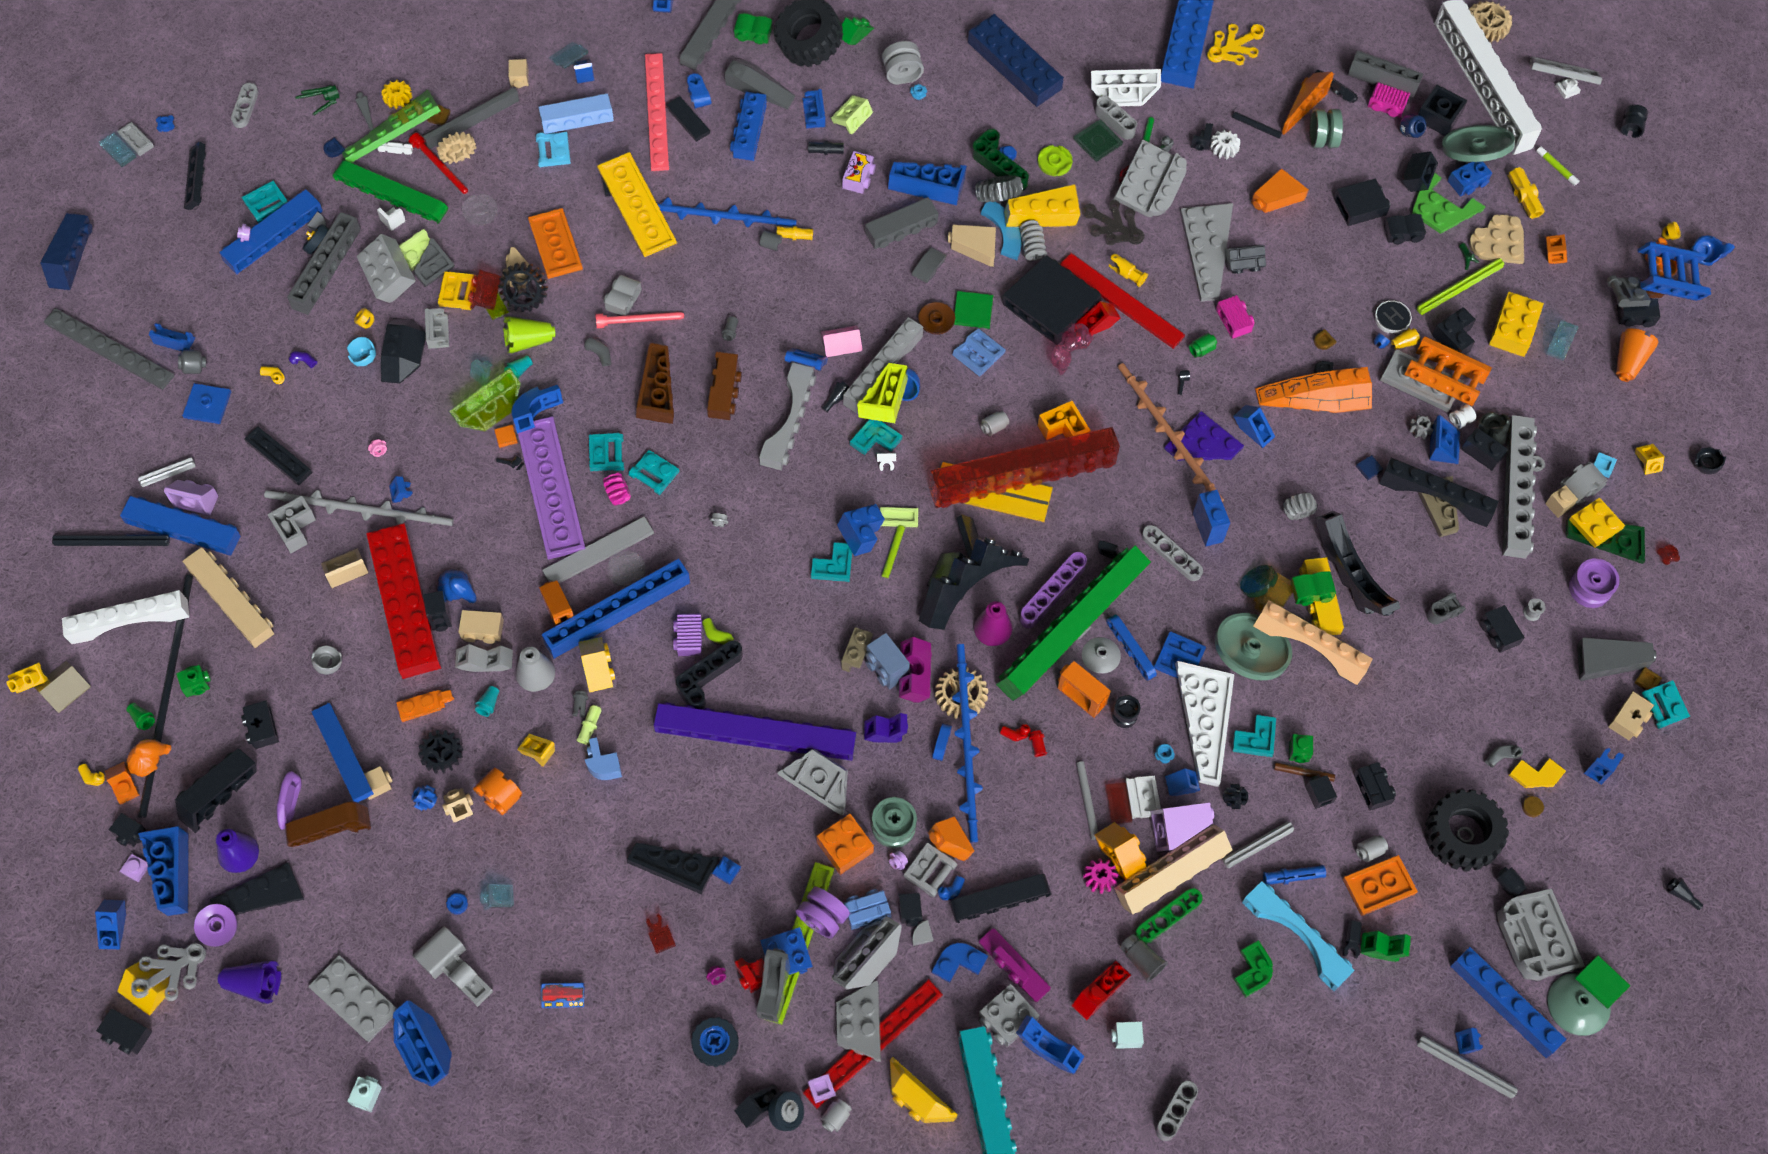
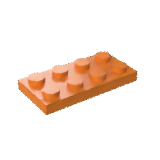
[528,208,583,279]

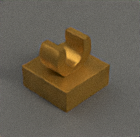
[427,105,451,126]

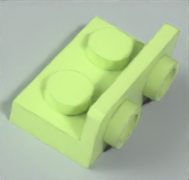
[831,95,873,134]
[399,229,430,271]

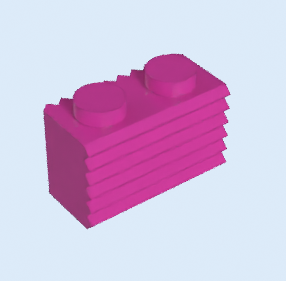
[1368,82,1410,118]
[1216,295,1255,339]

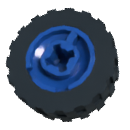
[691,1017,739,1067]

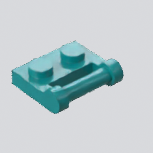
[241,181,288,224]
[589,433,624,471]
[628,450,680,495]
[1641,680,1690,729]

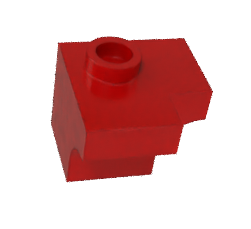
[735,958,764,993]

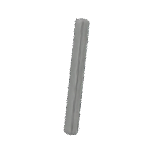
[1417,1036,1518,1098]

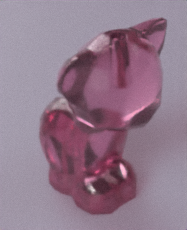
[1051,324,1094,375]

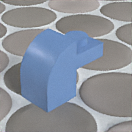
[585,737,622,780]

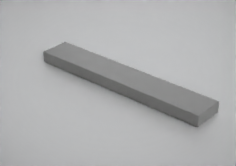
[542,517,654,583]

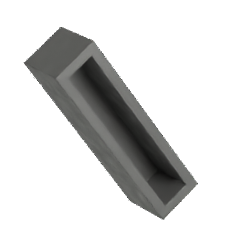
[865,197,939,249]

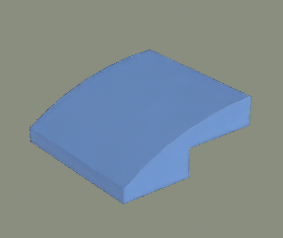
[952,328,1006,377]

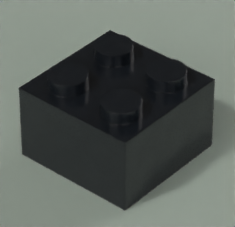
[1418,85,1468,136]

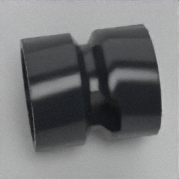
[1621,104,1648,138]
[1112,695,1141,728]

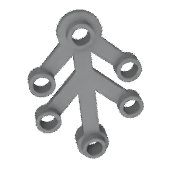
[131,943,206,1001]

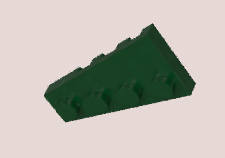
[1566,517,1645,564]

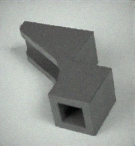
[756,949,790,1022]

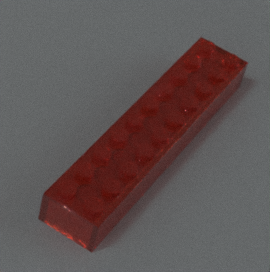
[929,427,1120,508]

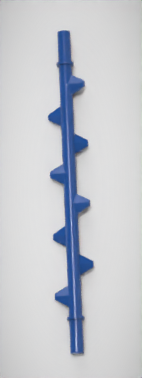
[657,197,797,227]
[952,644,983,843]

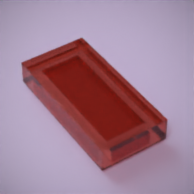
[1105,782,1132,824]

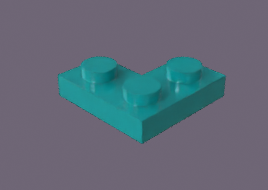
[850,419,903,455]
[811,542,852,582]
[1232,715,1276,757]

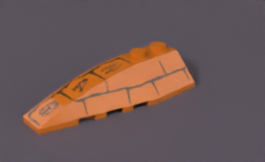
[1255,367,1372,413]

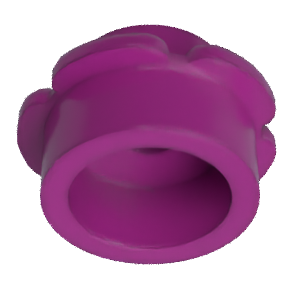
[706,966,726,985]

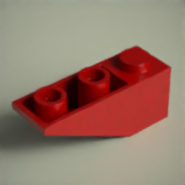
[1072,961,1131,1020]

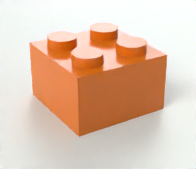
[817,814,874,875]

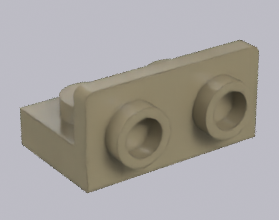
[841,627,873,672]

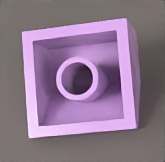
[164,480,218,516]

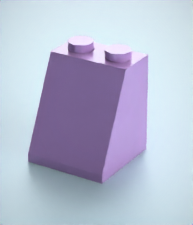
[1150,803,1214,852]

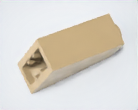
[948,225,996,267]

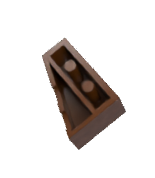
[707,352,742,420]

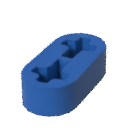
[933,723,952,761]

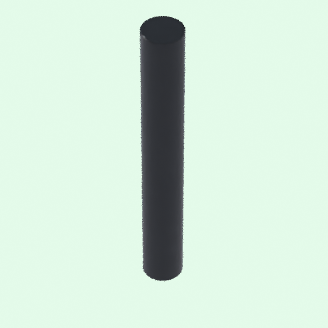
[1232,112,1283,139]

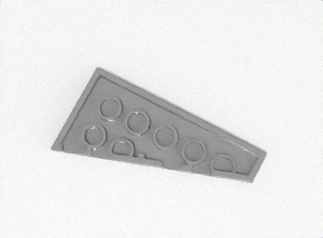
[1180,203,1233,302]

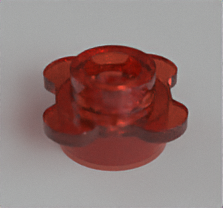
[1657,545,1680,565]

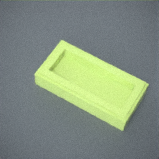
[880,507,918,527]

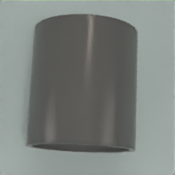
[760,231,782,251]

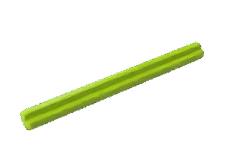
[1416,258,1505,315]

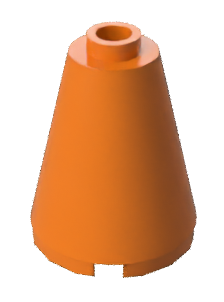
[1616,328,1659,382]

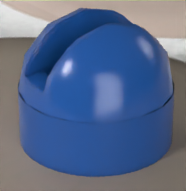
[1374,333,1391,349]

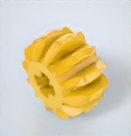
[382,80,412,110]

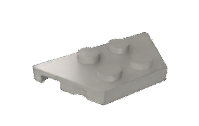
[778,749,848,816]
[836,981,881,1062]

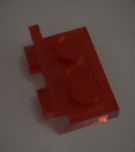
[468,270,501,310]

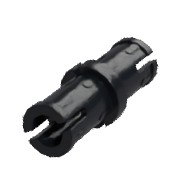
[808,141,844,155]

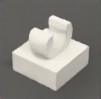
[1556,78,1581,99]
[877,453,896,471]

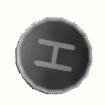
[1375,301,1412,334]

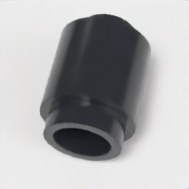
[1497,867,1528,897]

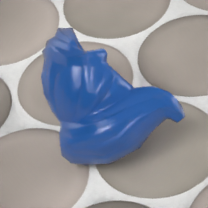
[1690,235,1735,266]
[437,569,477,603]

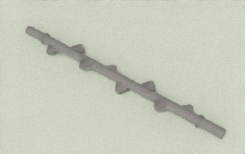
[264,490,454,526]

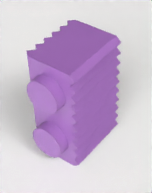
[673,613,702,656]

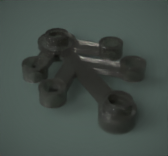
[1082,200,1144,245]

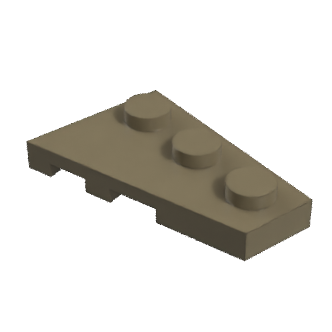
[1418,476,1459,537]

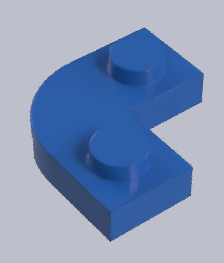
[932,943,988,983]

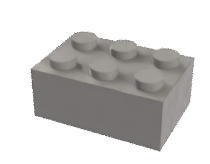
[356,234,416,303]

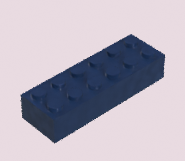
[968,13,1064,107]

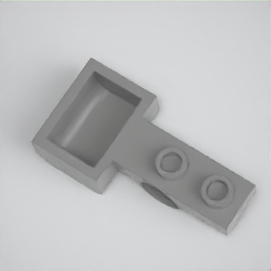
[412,926,493,1007]

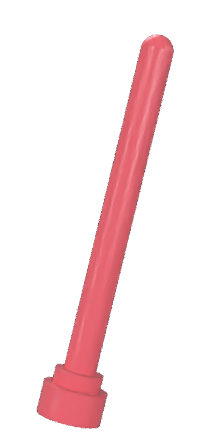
[596,312,684,329]

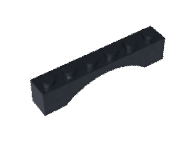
[1379,458,1499,528]

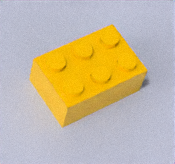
[1489,291,1544,357]

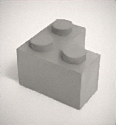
[267,496,316,554]

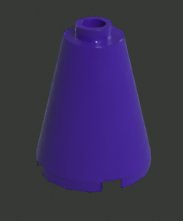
[216,829,259,873]
[218,960,282,1004]

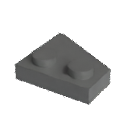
[414,238,455,287]

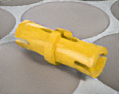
[776,226,813,241]

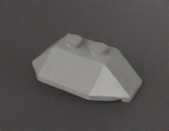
[832,916,902,989]

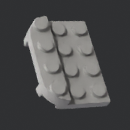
[1114,140,1187,217]
[1497,889,1585,981]

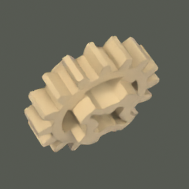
[437,132,476,164]

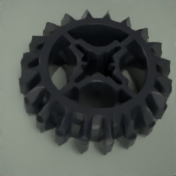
[498,262,549,312]

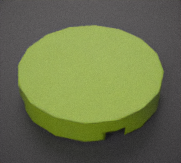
[1037,145,1073,176]

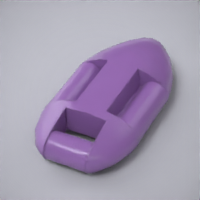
[277,771,301,830]

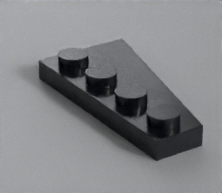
[627,843,719,895]
[210,863,305,915]

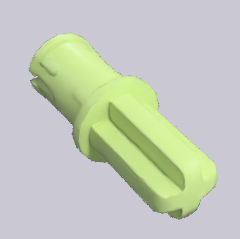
[577,705,602,745]

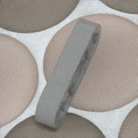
[231,83,258,128]

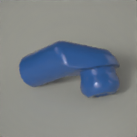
[938,876,965,901]

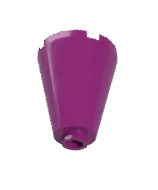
[974,601,1013,646]

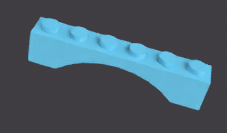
[1242,881,1354,991]

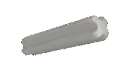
[138,457,195,487]

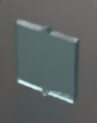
[549,42,589,69]

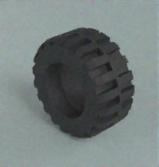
[774,0,843,67]
[1425,789,1509,871]

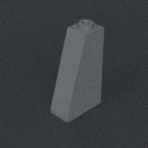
[1577,638,1656,681]

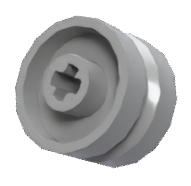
[882,41,924,85]

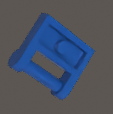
[785,348,828,371]

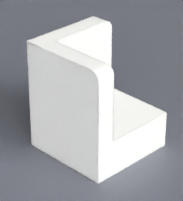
[377,207,406,231]

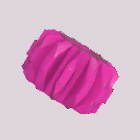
[603,472,631,506]
[1083,858,1118,894]

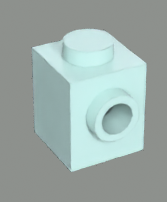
[1111,1022,1144,1049]
[348,1076,382,1112]

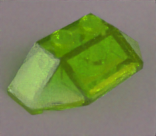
[449,368,521,431]

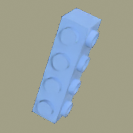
[539,94,614,134]

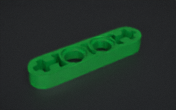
[1135,889,1203,944]

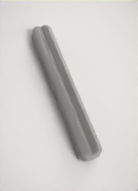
[1223,821,1294,868]

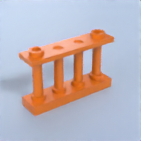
[1404,336,1492,407]

